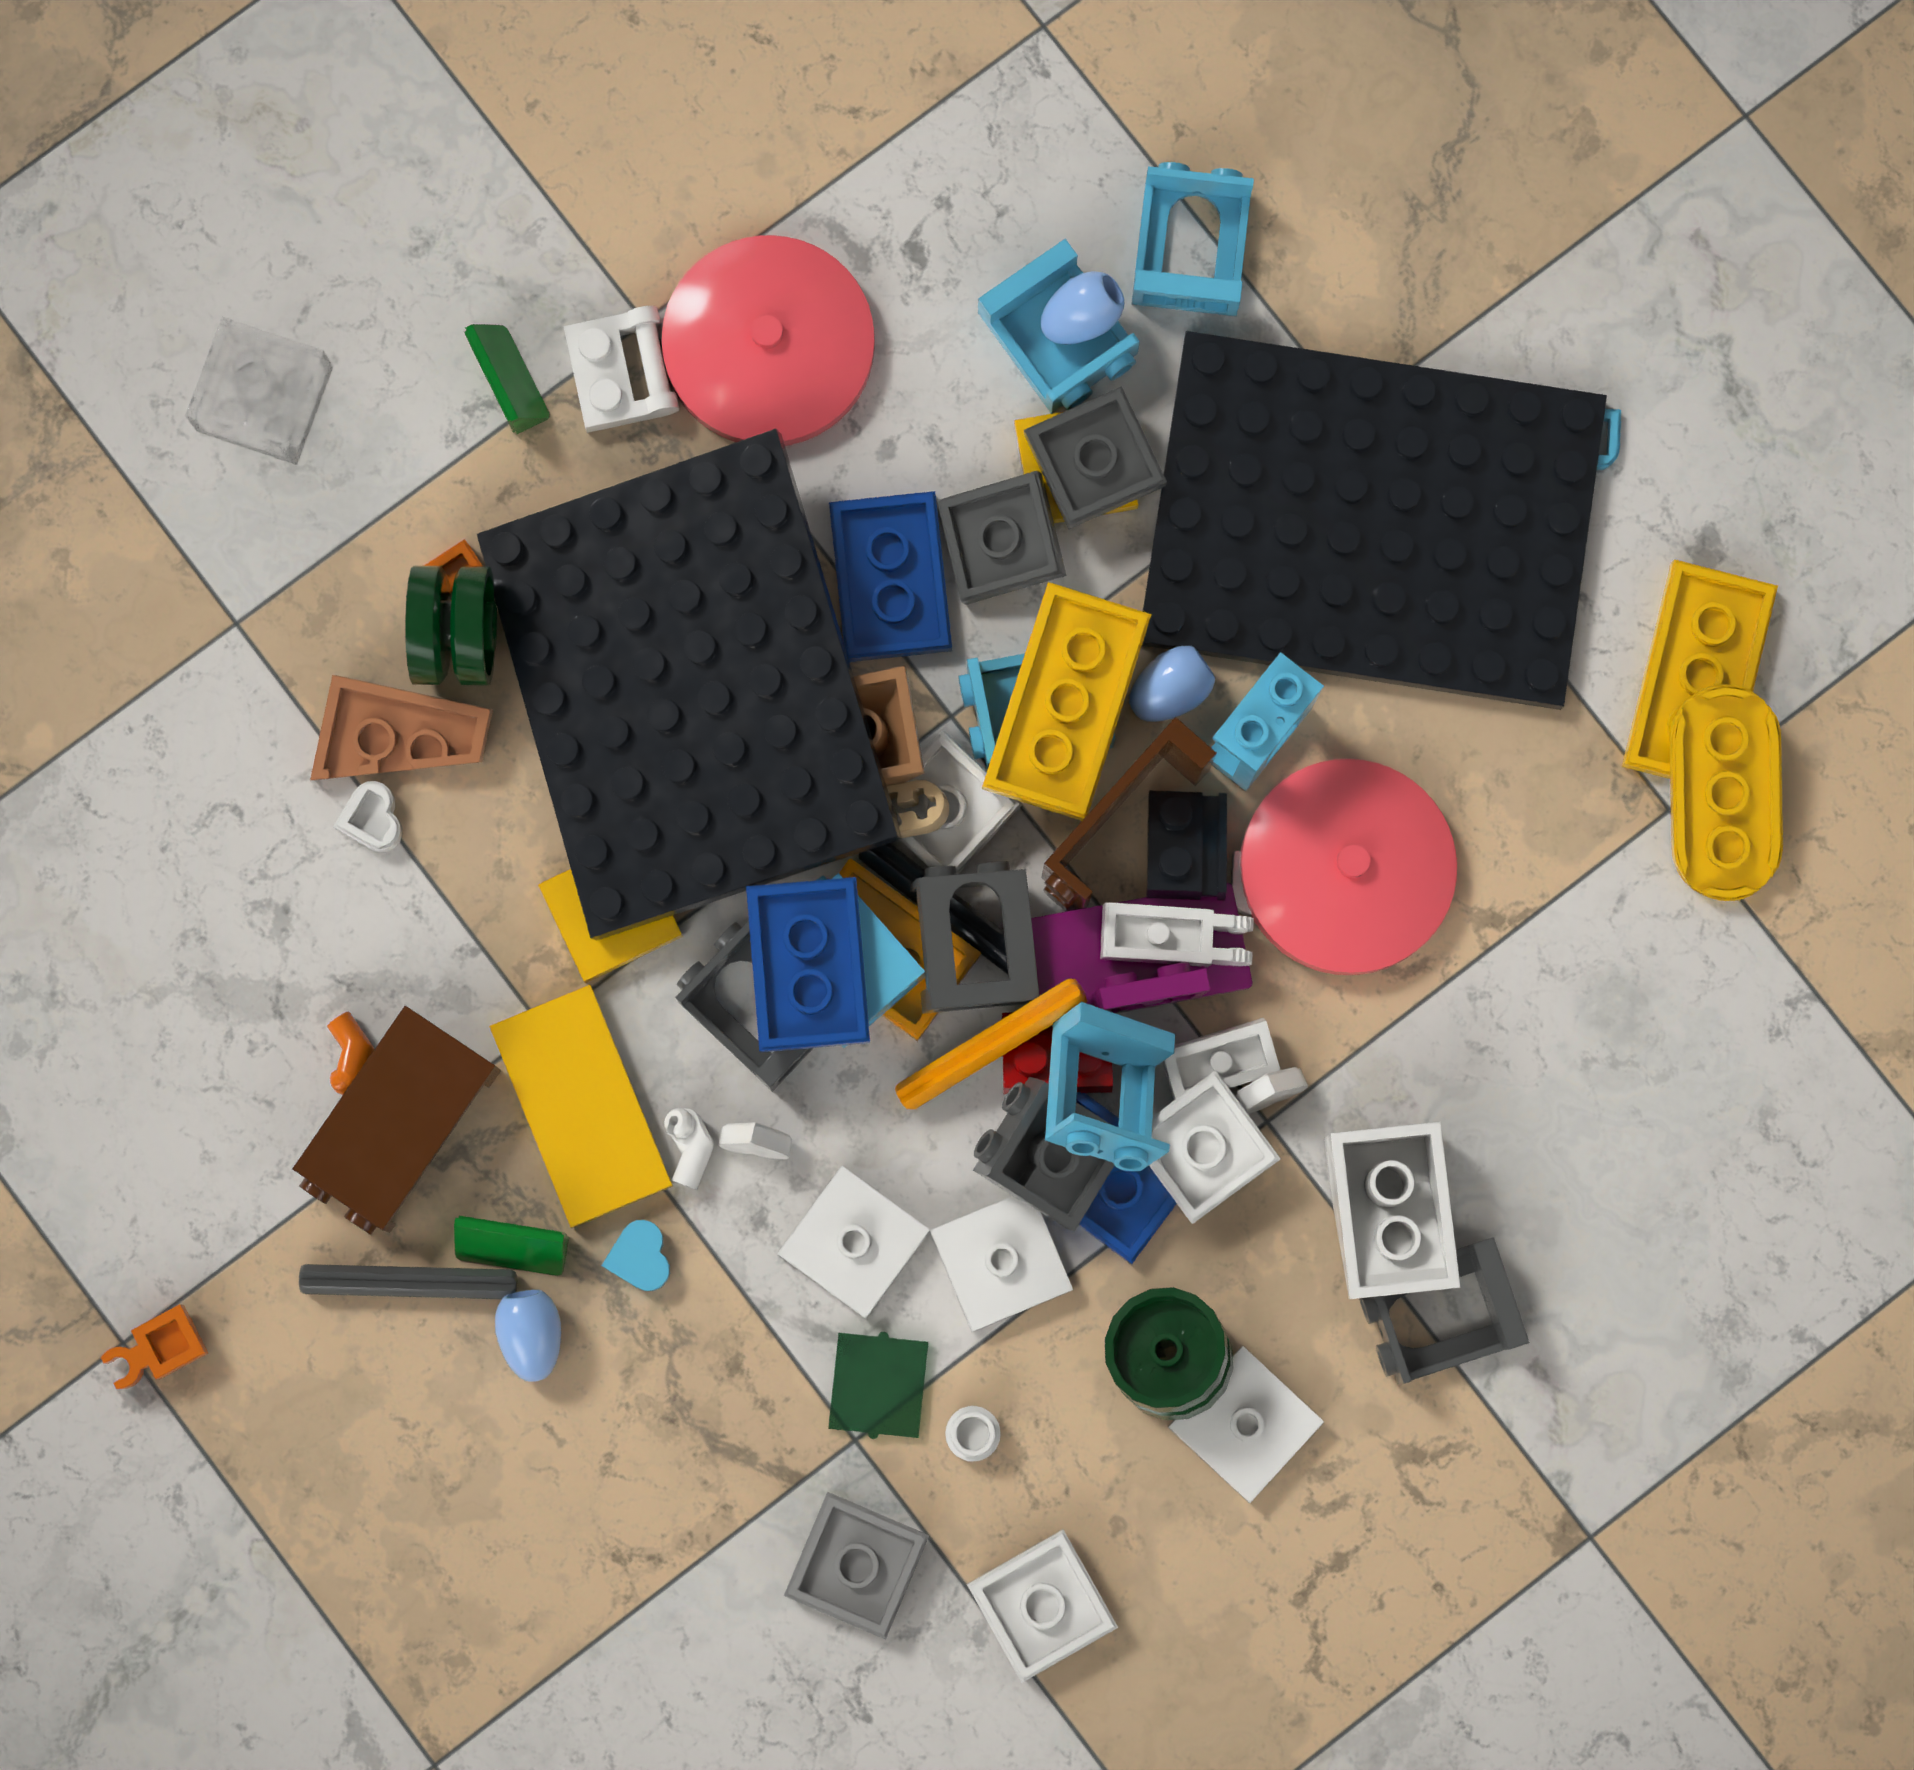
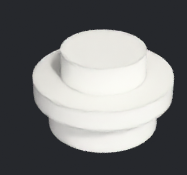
[945,1406,1000,1461]

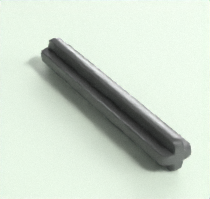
[299,1264,517,1299]

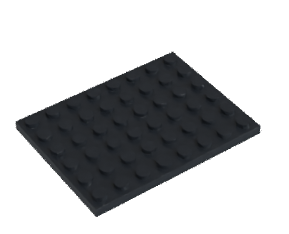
[1142,331,1607,710]
[477,429,902,941]

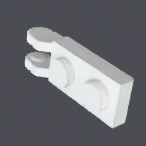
[1100,902,1254,967]

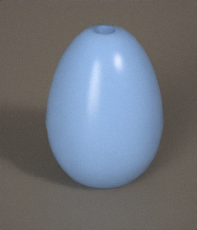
[1041,271,1125,345]
[1129,646,1215,722]
[495,1290,561,1382]

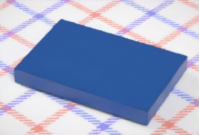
[829,491,952,662]
[746,877,870,1053]
[1076,1092,1177,1265]

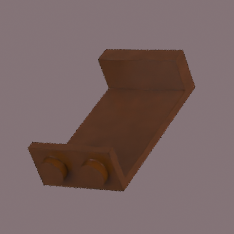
[1041,717,1217,911]
[292,1005,501,1235]

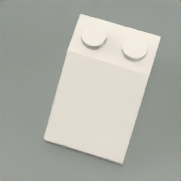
[1324,1122,1461,1299]

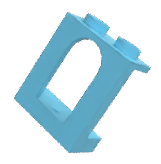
[1131,162,1254,317]
[1211,652,1324,791]
[1045,1002,1175,1171]

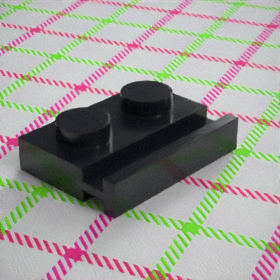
[1146,790,1227,901]

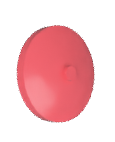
[662,235,875,446]
[1240,759,1457,975]

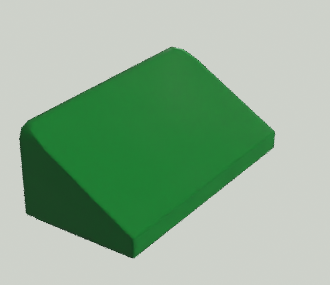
[464,324,550,434]
[454,1215,569,1276]

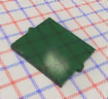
[828,1332,928,1439]

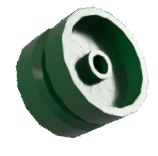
[405,566,497,685]
[1104,1287,1233,1420]

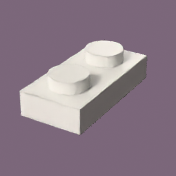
[1163,1018,1280,1100]

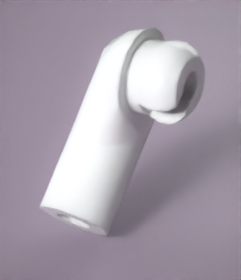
[664,1108,714,1190]

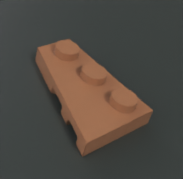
[310,675,493,780]

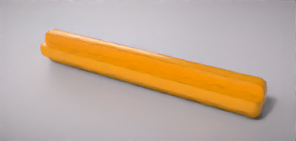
[895,978,1088,1110]

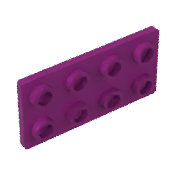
[1031,882,1253,1026]

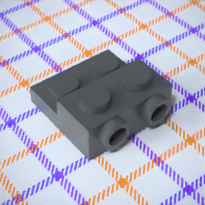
[973,1077,1114,1232]

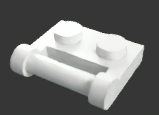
[564,306,679,433]

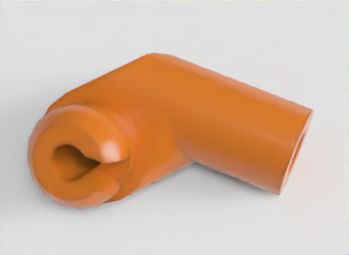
[327,1011,374,1095]

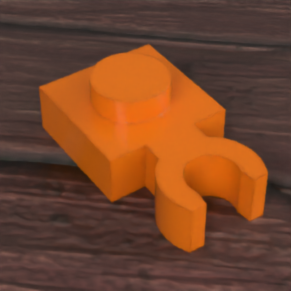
[101,1304,208,1389]

